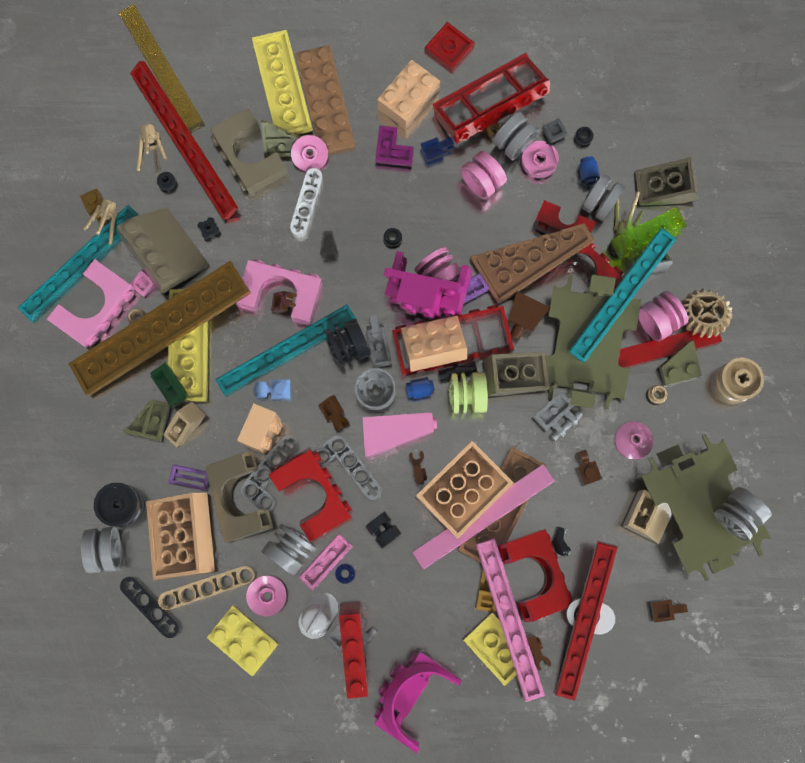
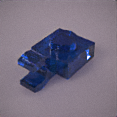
[420,137,454,162]

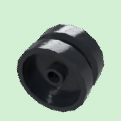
[93,483,144,527]

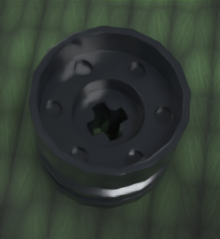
[325,318,371,368]

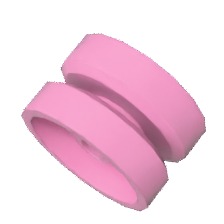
[460,151,507,200]

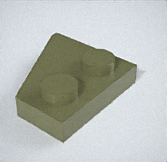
[261,120,300,157]
[659,340,702,386]
[123,399,171,442]

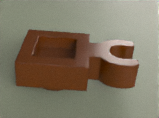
[271,291,297,313]

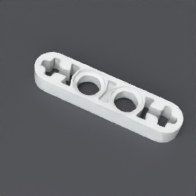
[290,168,323,238]

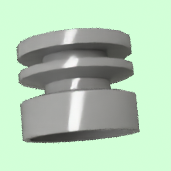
[355,368,396,411]
[714,487,772,542]
[261,524,315,576]

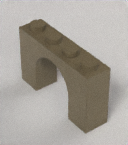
[210,107,288,196]
[205,452,273,543]

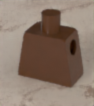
[507,291,550,340]

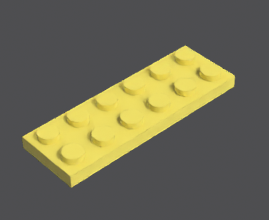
[252,30,313,135]
[168,289,208,403]

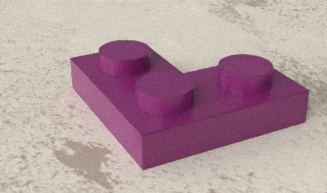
[375,125,414,167]

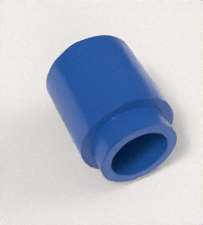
[579,156,600,186]
[406,377,435,399]

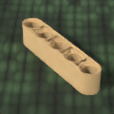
[158,566,256,610]

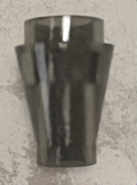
[320,231,338,260]

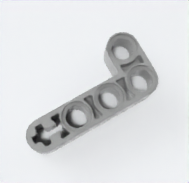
[241,435,298,511]
[316,435,382,501]

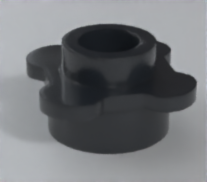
[197,217,219,239]

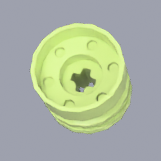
[449,372,488,414]

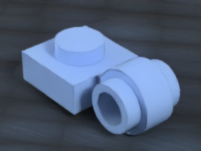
[254,379,291,400]

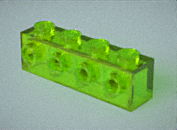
[610,207,687,260]

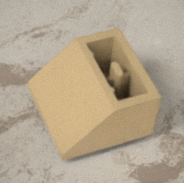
[623,490,672,544]

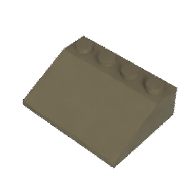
[117,207,209,295]

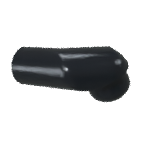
[552,527,571,556]

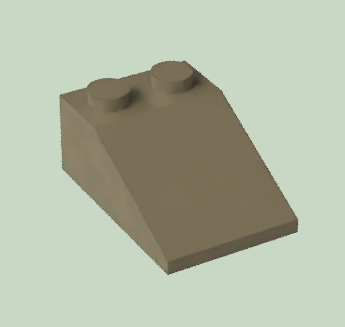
[635,157,699,206]
[483,352,549,396]

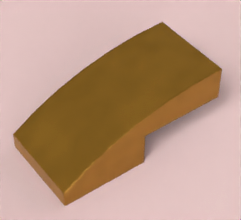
[476,568,496,613]

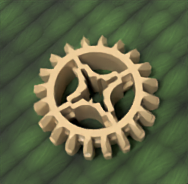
[681,288,732,338]

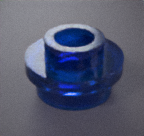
[335,564,355,584]

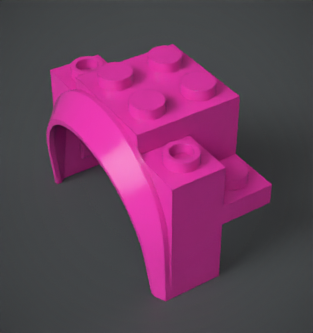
[384,251,473,319]
[373,650,462,753]

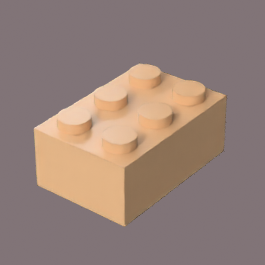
[377,60,440,130]
[401,315,467,372]
[237,403,283,456]

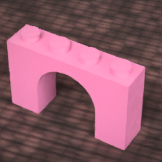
[47,259,135,349]
[236,259,323,325]

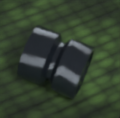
[365,511,402,549]

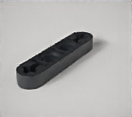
[120,577,181,638]

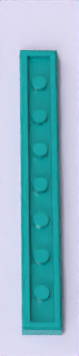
[17,205,139,322]
[568,227,677,363]
[215,304,357,397]

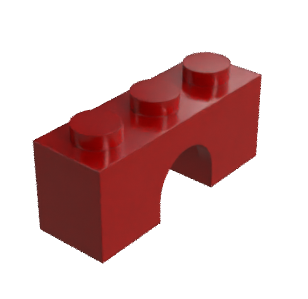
[533,200,596,233]

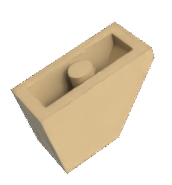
[163,402,206,448]

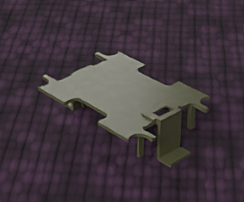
[545,275,642,410]
[641,434,771,581]

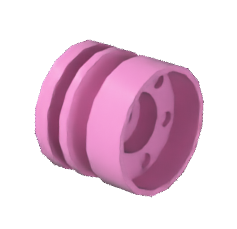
[414,247,461,293]
[638,291,688,342]

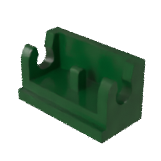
[150,362,190,408]

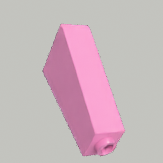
[362,412,437,458]

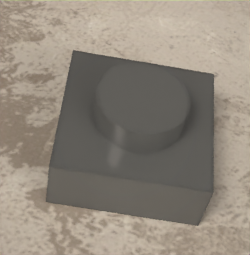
[542,118,568,144]

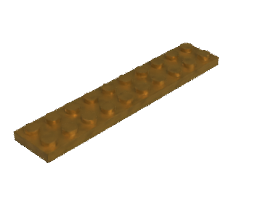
[68,261,251,396]

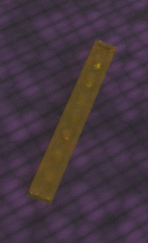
[118,4,204,131]

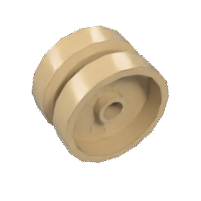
[713,357,764,403]

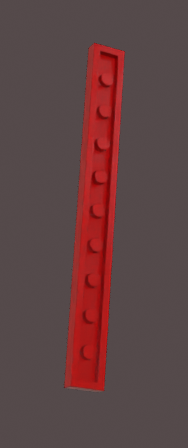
[130,61,238,220]

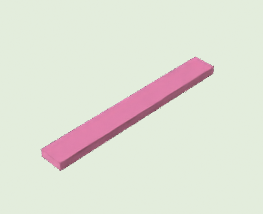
[412,464,555,570]
[475,538,545,702]

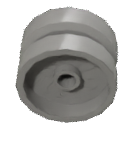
[493,112,540,161]
[581,173,626,222]
[81,527,122,574]

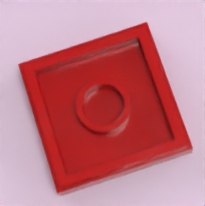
[424,22,475,71]

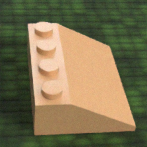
[415,441,514,539]
[146,493,215,580]

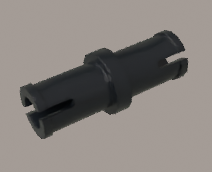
[438,361,478,382]

